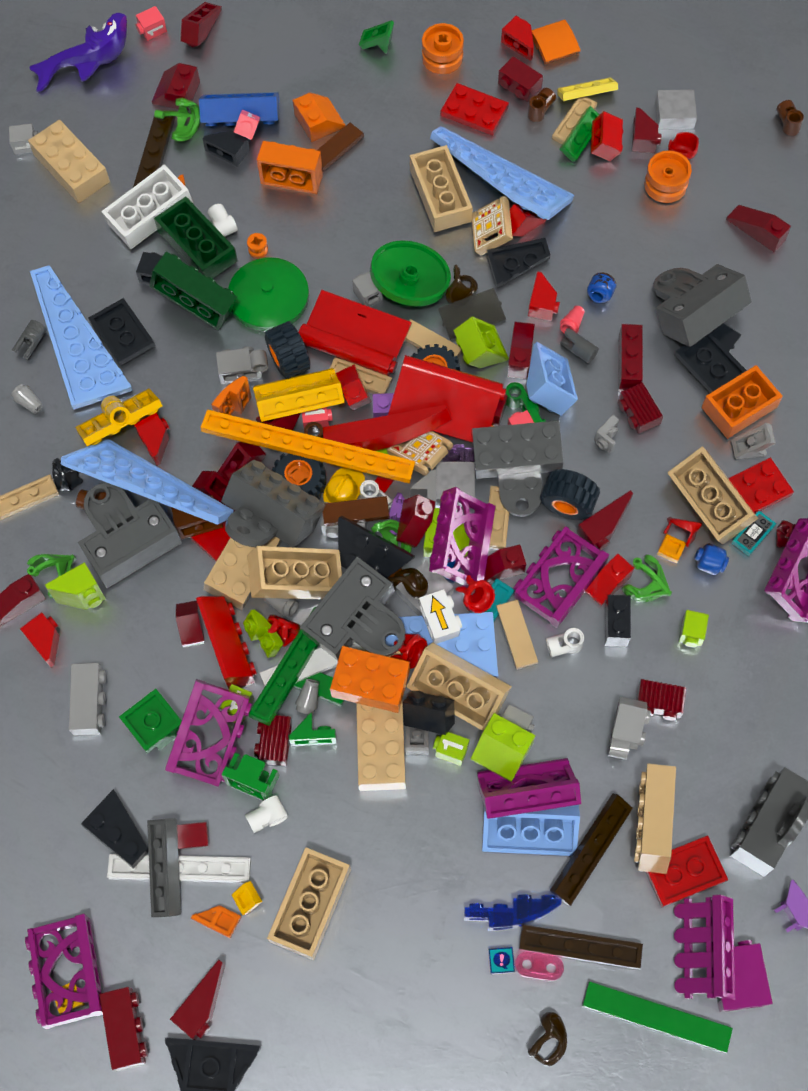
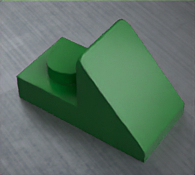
[359,20,394,54]
[289,713,337,746]

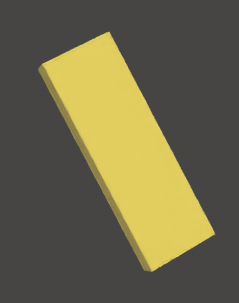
[557,77,618,101]

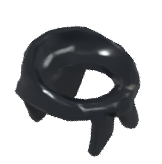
[52,458,83,491]

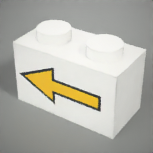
[418,589,462,644]

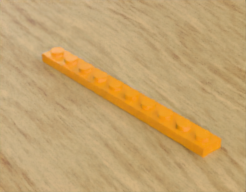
[201,409,415,484]

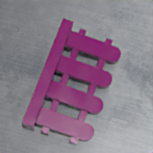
[674,895,735,1000]

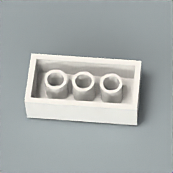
[101,164,193,249]

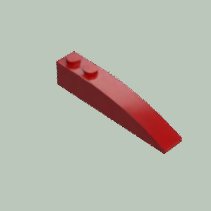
[323,405,452,451]

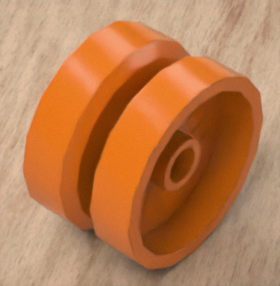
[422,23,464,74]
[644,151,692,203]

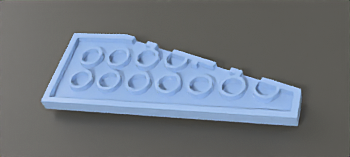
[430,126,574,220]

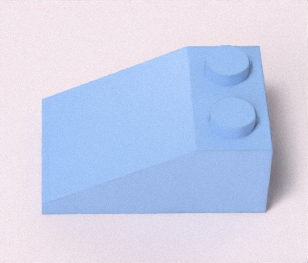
[526,342,578,416]

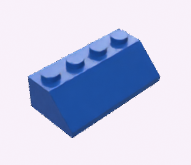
[199,92,279,126]

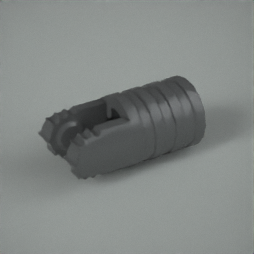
[12,320,47,360]
[560,328,599,363]

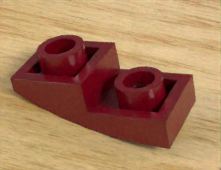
[177,822,208,849]

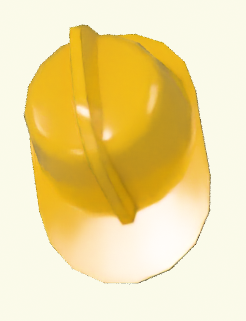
[323,467,365,503]

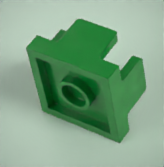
[119,689,182,753]
[221,752,279,801]

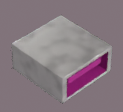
[655,90,697,129]
[436,462,475,507]
[396,560,454,616]

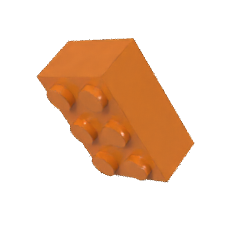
[257,141,323,194]
[701,365,783,439]
[330,646,410,713]

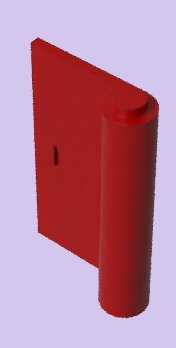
[299,290,412,376]
[388,355,506,443]

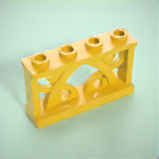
[253,368,345,422]

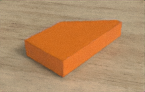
[191,905,242,939]

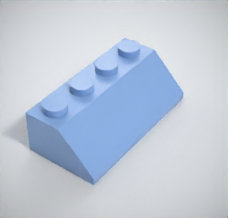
[482,805,580,856]

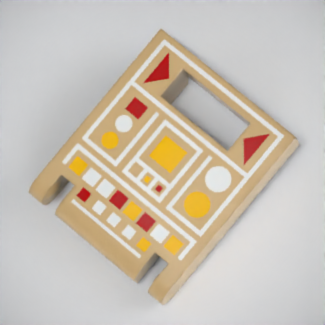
[472,196,513,255]
[387,431,453,476]

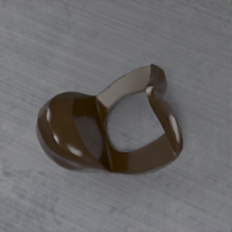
[446,264,478,307]
[387,568,428,599]
[528,1012,567,1066]

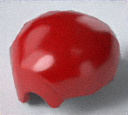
[668,132,699,160]

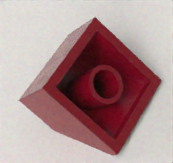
[152,63,200,111]

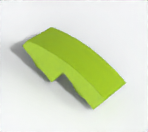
[243,609,283,658]

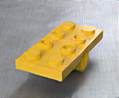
[75,388,162,446]

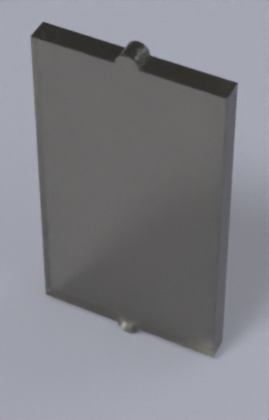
[438,288,506,340]

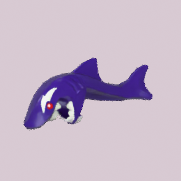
[30,13,127,93]

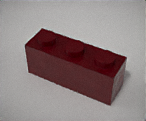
[618,324,643,391]
[99,987,148,1071]

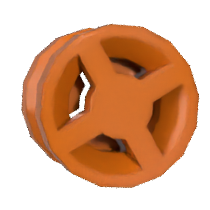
[247,233,268,259]

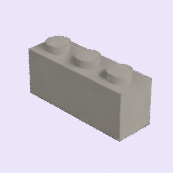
[69,663,106,736]

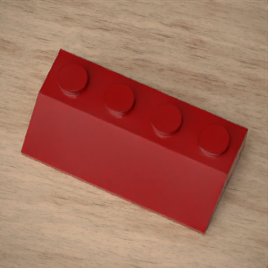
[196,596,257,689]

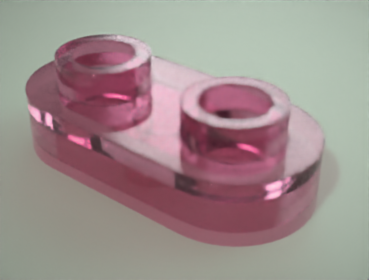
[515,951,564,982]

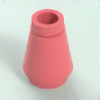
[560,306,585,334]

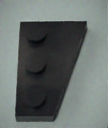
[487,238,551,288]
[81,789,149,869]

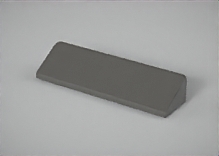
[147,818,181,917]

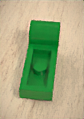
[505,382,546,423]

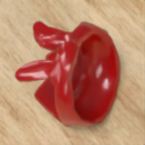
[663,517,702,547]
[456,575,495,613]
[267,615,300,647]
[391,634,428,669]

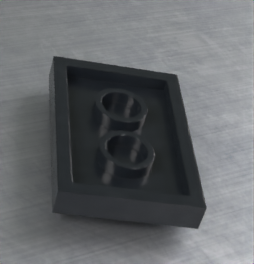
[88,298,155,366]
[675,333,747,393]

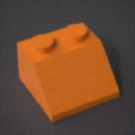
[293,93,346,142]

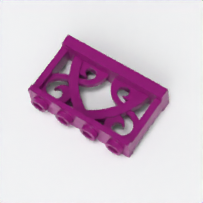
[429,487,496,588]
[764,518,808,622]
[513,526,609,628]
[165,679,252,787]
[477,758,581,819]
[25,914,103,1029]

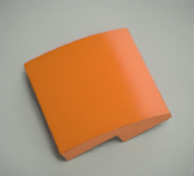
[532,19,581,65]
[211,376,252,415]

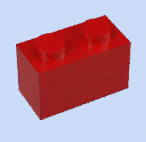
[591,111,623,161]

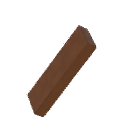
[317,122,364,172]
[323,496,390,527]

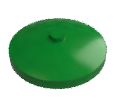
[370,240,451,306]
[228,257,309,331]

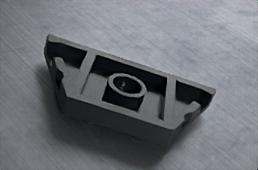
[338,516,415,579]
[165,1038,261,1091]

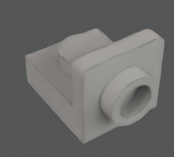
[594,415,619,453]

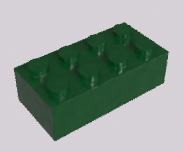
[154,197,238,278]
[149,251,237,331]

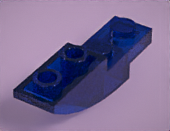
[464,894,562,931]

